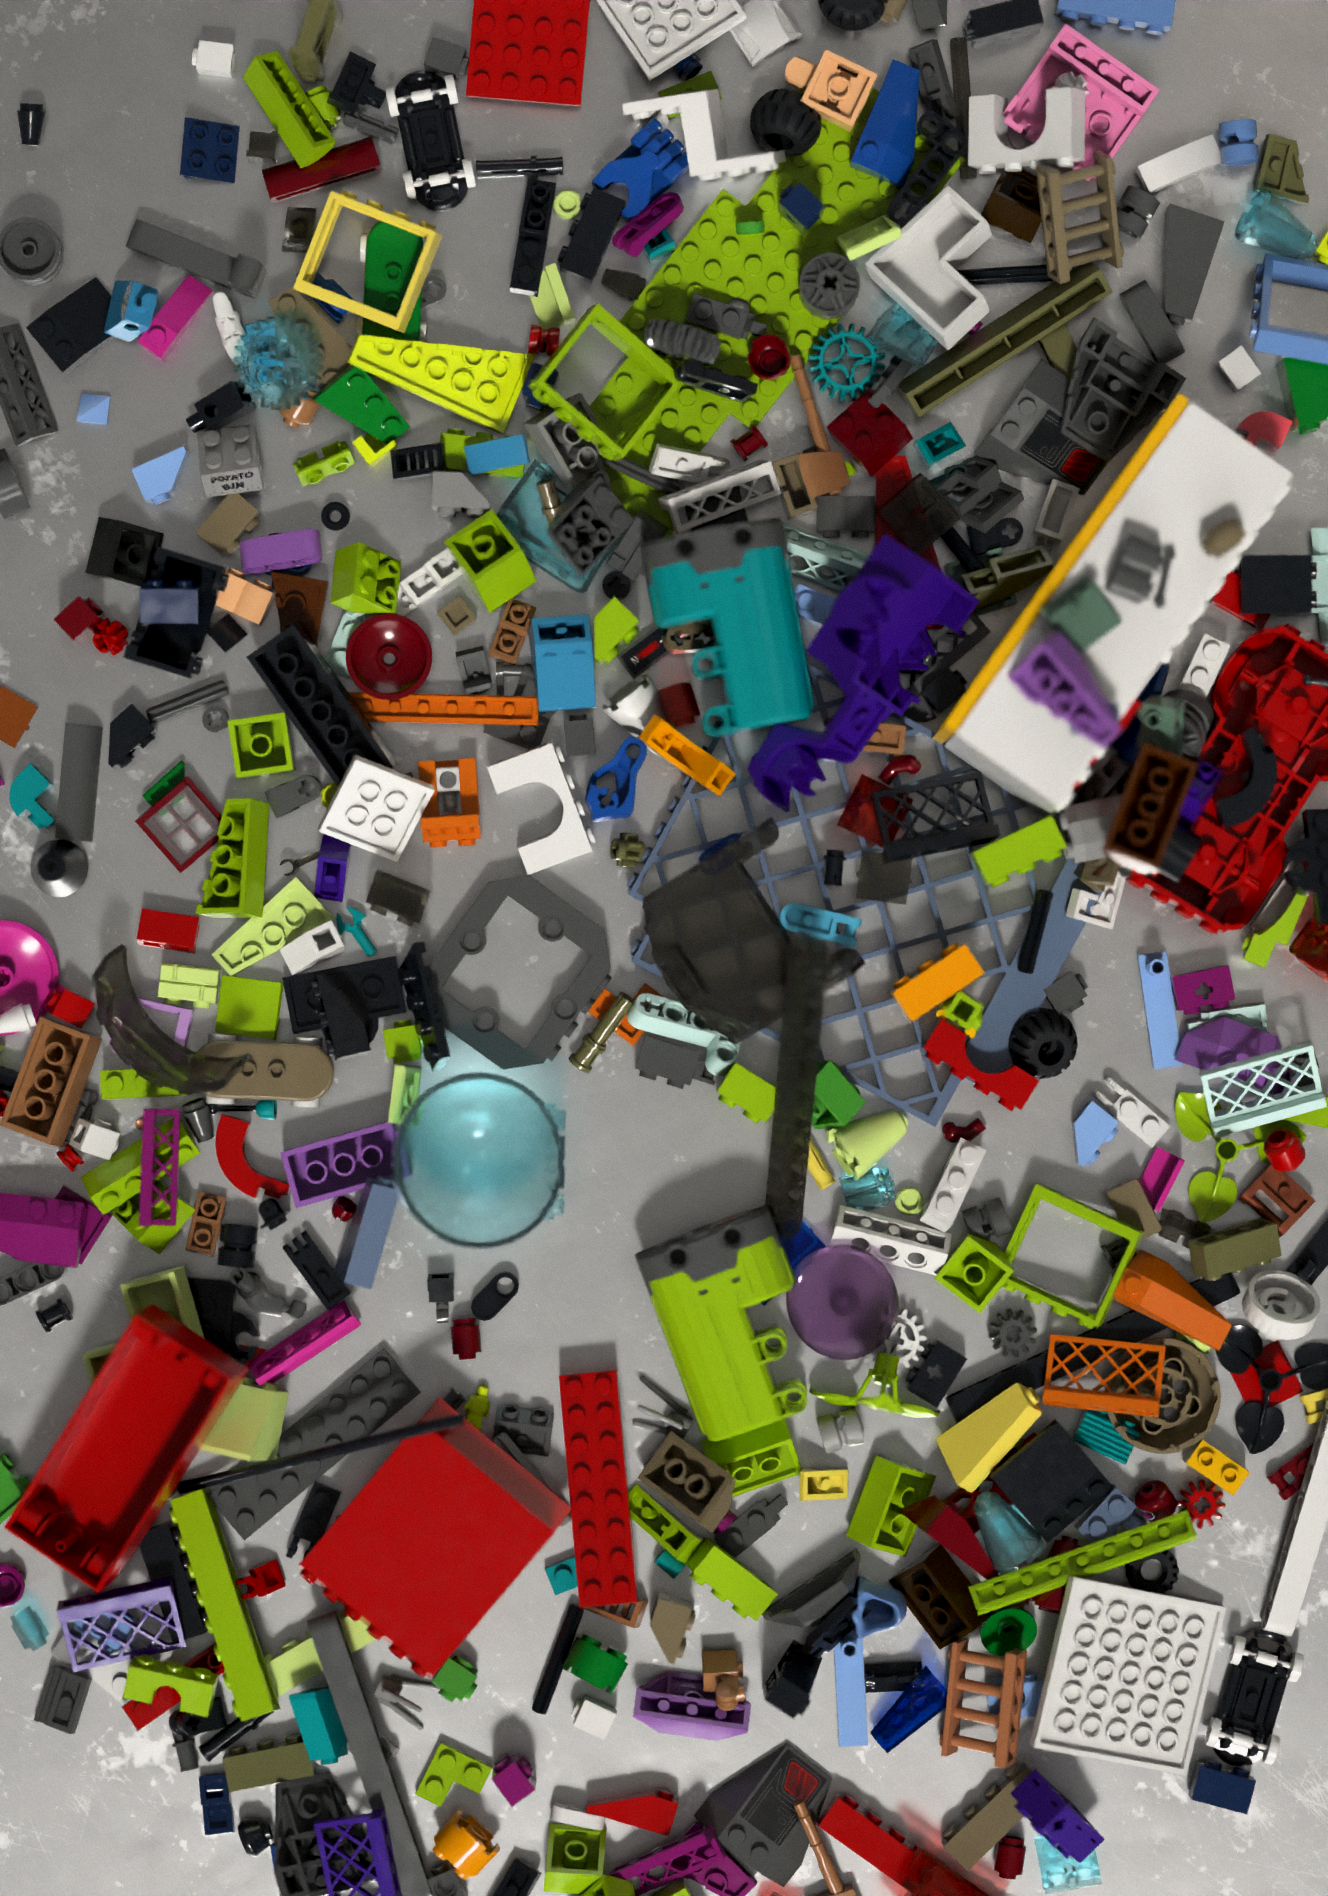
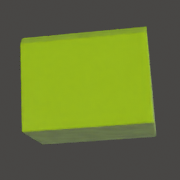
[934,1234,1015,1313]

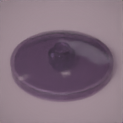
[786,1244,899,1360]

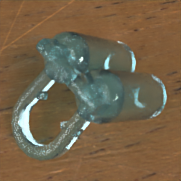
[839,1167,897,1212]

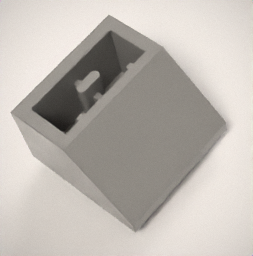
[431,471,491,519]

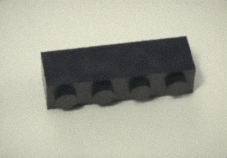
[139,1520,208,1642]

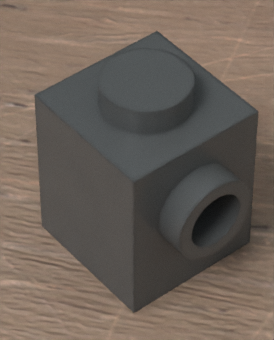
[1043,971,1088,1014]

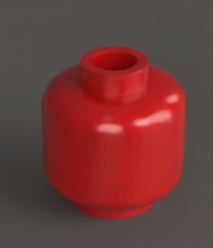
[1263,1129,1306,1172]

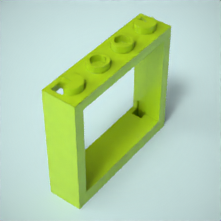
[528,303,682,461]
[1002,1183,1144,1329]

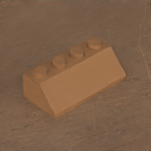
[0,1017,102,1147]

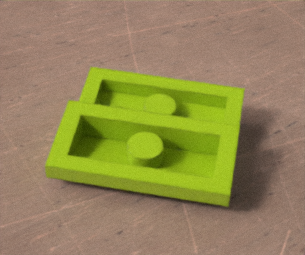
[215,975,283,1040]

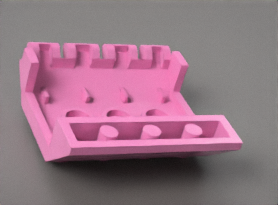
[1002,24,1160,182]

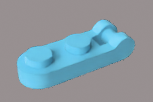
[780,903,862,947]

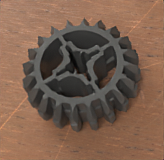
[643,319,721,366]

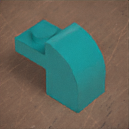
[9,763,56,829]

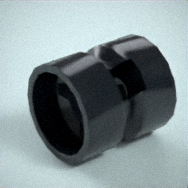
[217,1224,258,1268]

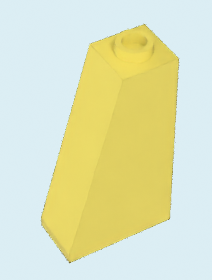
[936,1382,1042,1493]

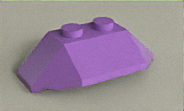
[1174,1016,1288,1095]
[633,1671,751,1741]

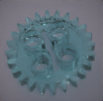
[233,316,324,410]

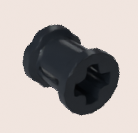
[35,1297,73,1333]

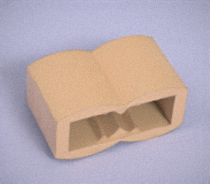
[216,567,275,626]

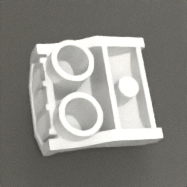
[729,0,802,67]

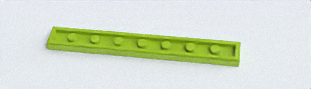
[968,1510,1197,1615]

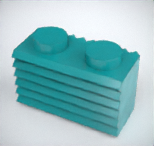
[1071,1410,1140,1465]

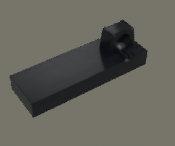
[1285,1217,1328,1285]

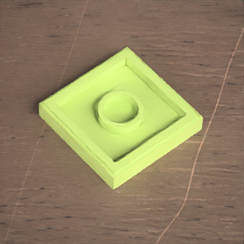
[835,215,903,261]
[388,1065,422,1124]

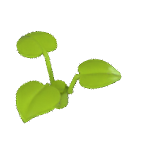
[1175,1092,1306,1223]
[809,1353,940,1418]

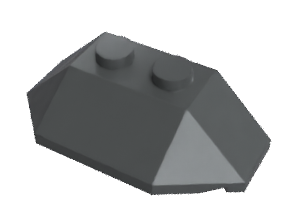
[762,1547,861,1628]

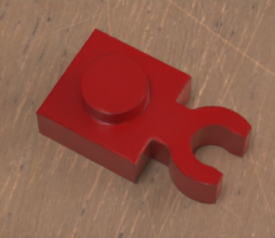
[236,1559,286,1599]

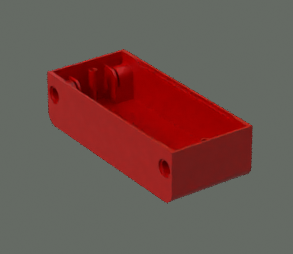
[4,1304,249,1593]

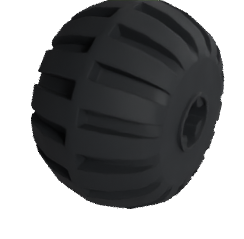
[818,0,888,31]
[750,89,821,157]
[1008,1008,1078,1079]

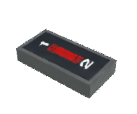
[617,626,679,679]

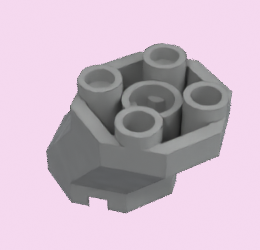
[1056,795,1123,864]

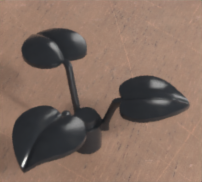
[1215,1325,1328,1454]

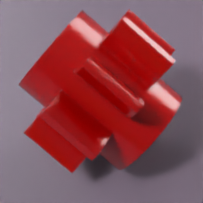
[92,618,128,656]

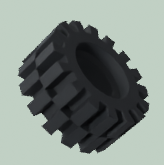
[1125,1549,1179,1594]

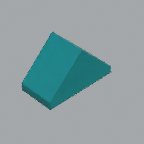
[643,228,676,264]
[913,422,966,469]

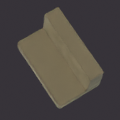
[1106,1178,1163,1240]

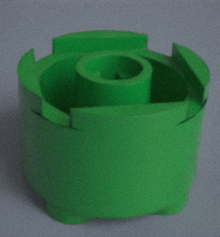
[561,1634,628,1695]

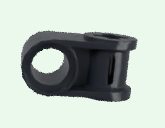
[966,518,1023,556]
[169,1697,228,1735]

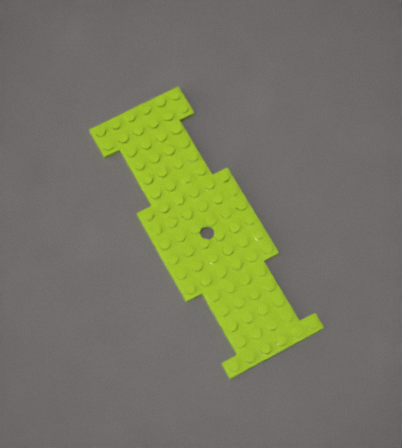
[528,87,965,537]

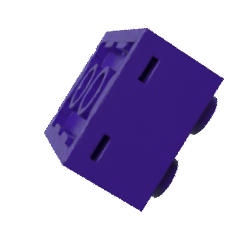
[1010,1769,1105,1863]

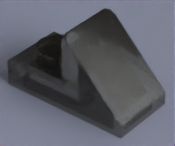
[282,207,317,253]

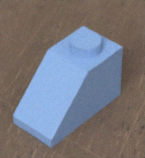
[131,446,189,505]

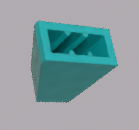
[289,1686,348,1765]

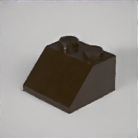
[981,168,1042,243]

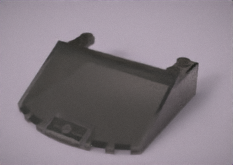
[643,817,865,1044]

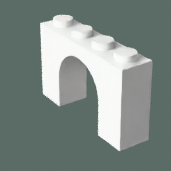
[968,87,1085,174]
[486,741,595,875]

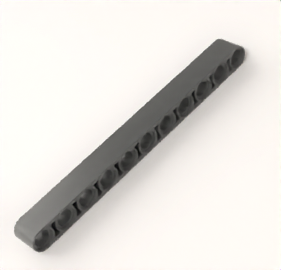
[307,1611,433,1896]

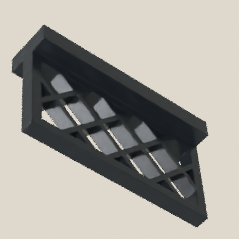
[870,772,1000,864]

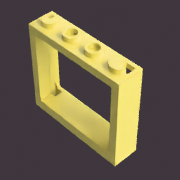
[293,190,442,333]

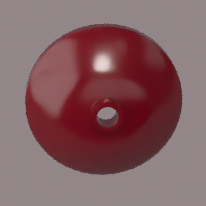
[346,614,432,700]

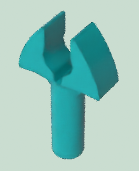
[336,907,377,957]

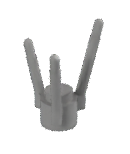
[633,1376,693,1439]
[374,1673,440,1730]

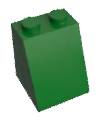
[1276,357,1328,435]

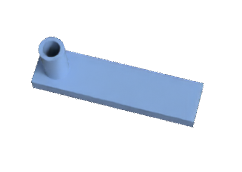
[1137,951,1183,1069]
[834,1629,868,1747]

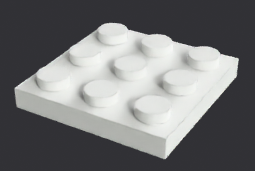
[318,755,434,862]

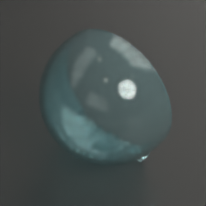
[390,1073,565,1249]

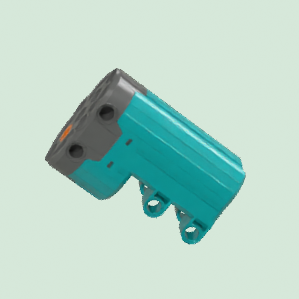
[640,518,815,737]

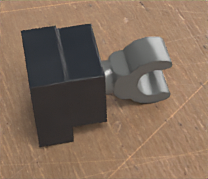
[427,1273,455,1323]

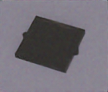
[856,851,912,905]

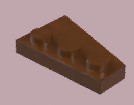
[271,571,329,648]

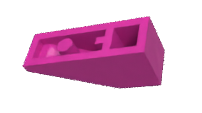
[137,275,213,362]

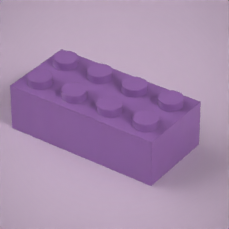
[280,1121,409,1208]

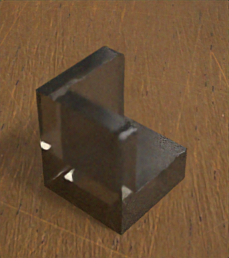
[246,130,280,164]

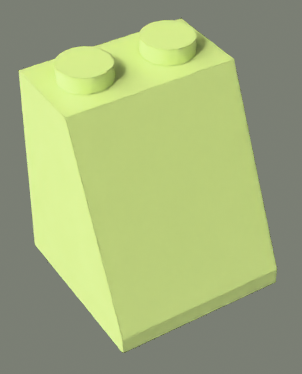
[200,1377,289,1461]

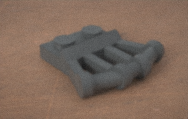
[484,662,558,750]

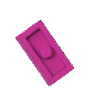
[1139,1146,1185,1212]

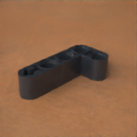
[887,112,967,228]

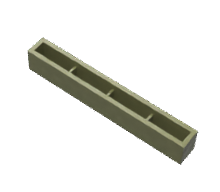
[897,262,1113,417]

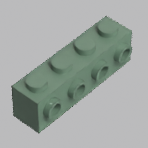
[1134,694,1186,766]

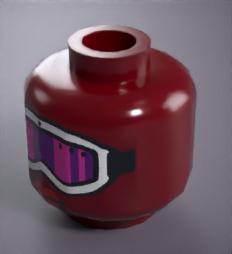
[1135,1480,1177,1522]

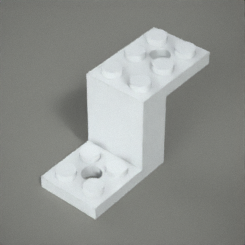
[622,89,786,181]

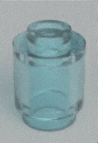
[10,1606,49,1651]

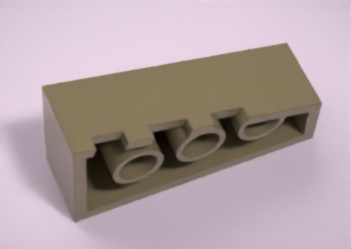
[268,287,376,390]

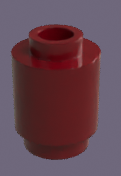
[450,1318,482,1360]
[994,1835,1026,1879]

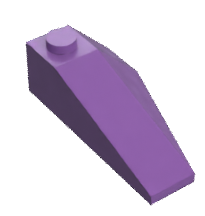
[1008,631,1123,749]

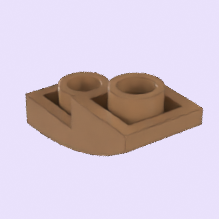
[488,598,536,665]
[185,1191,227,1257]

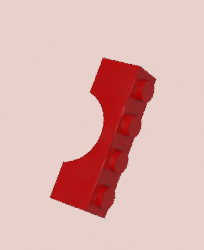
[921,1019,1039,1111]

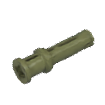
[569,992,634,1073]

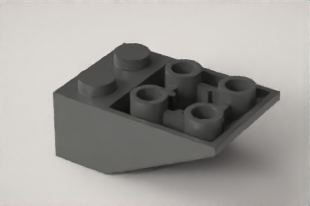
[546,476,634,577]

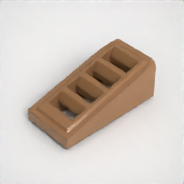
[583,1597,648,1628]

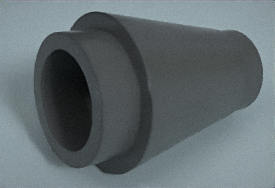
[181,1098,214,1143]

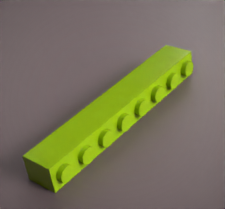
[169,1489,280,1721]

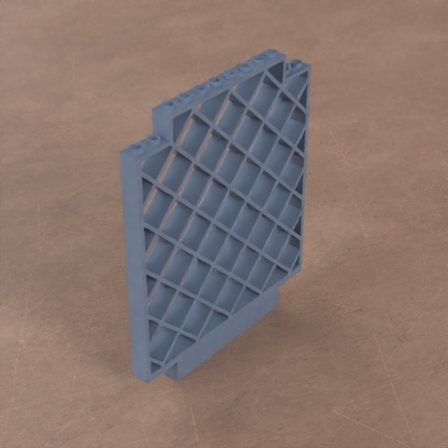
[626,664,1102,1127]

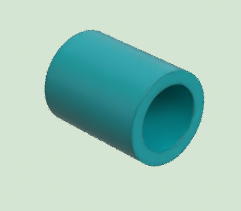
[654,1549,686,1579]

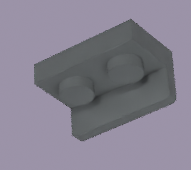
[492,1405,554,1457]

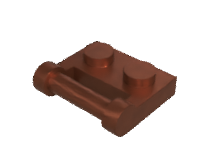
[1237,1164,1315,1238]

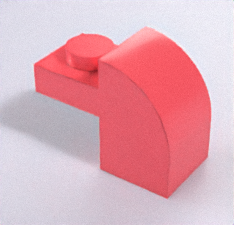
[1236,411,1293,450]

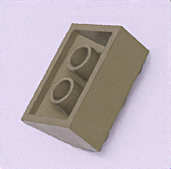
[637,1431,736,1533]

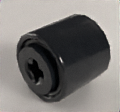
[1157,822,1203,882]

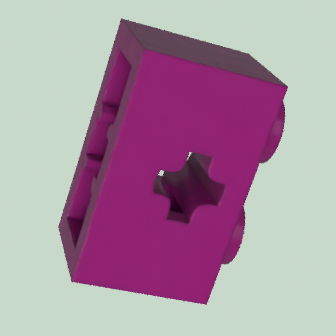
[1170,965,1235,1015]

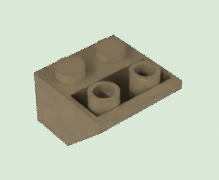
[650,1591,696,1664]

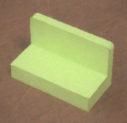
[529,263,575,330]

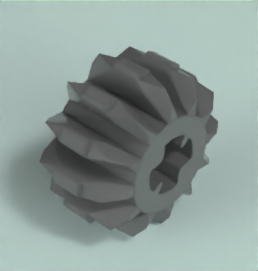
[988,1308,1037,1358]

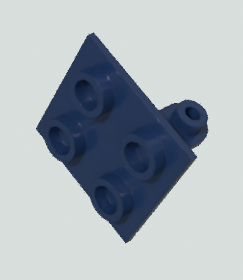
[180,117,240,184]

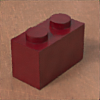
[54,596,104,644]

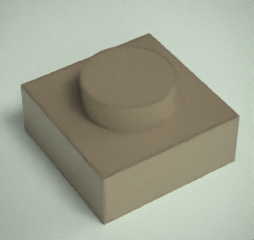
[437,595,477,636]

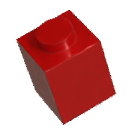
[44,983,94,1029]

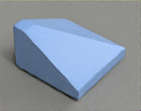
[77,393,110,425]

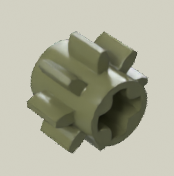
[610,833,645,868]

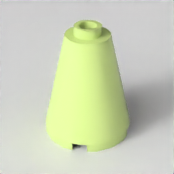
[826,1109,909,1180]

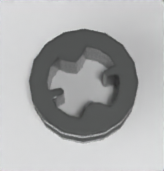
[202,707,230,733]

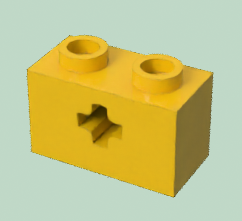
[1182,1439,1250,1496]

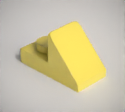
[799,1468,848,1501]

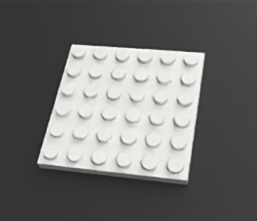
[1029,1575,1226,1775]

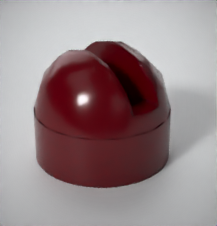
[332,1196,357,1222]

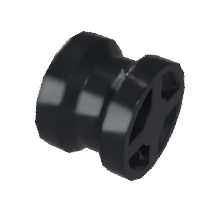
[602,570,631,600]

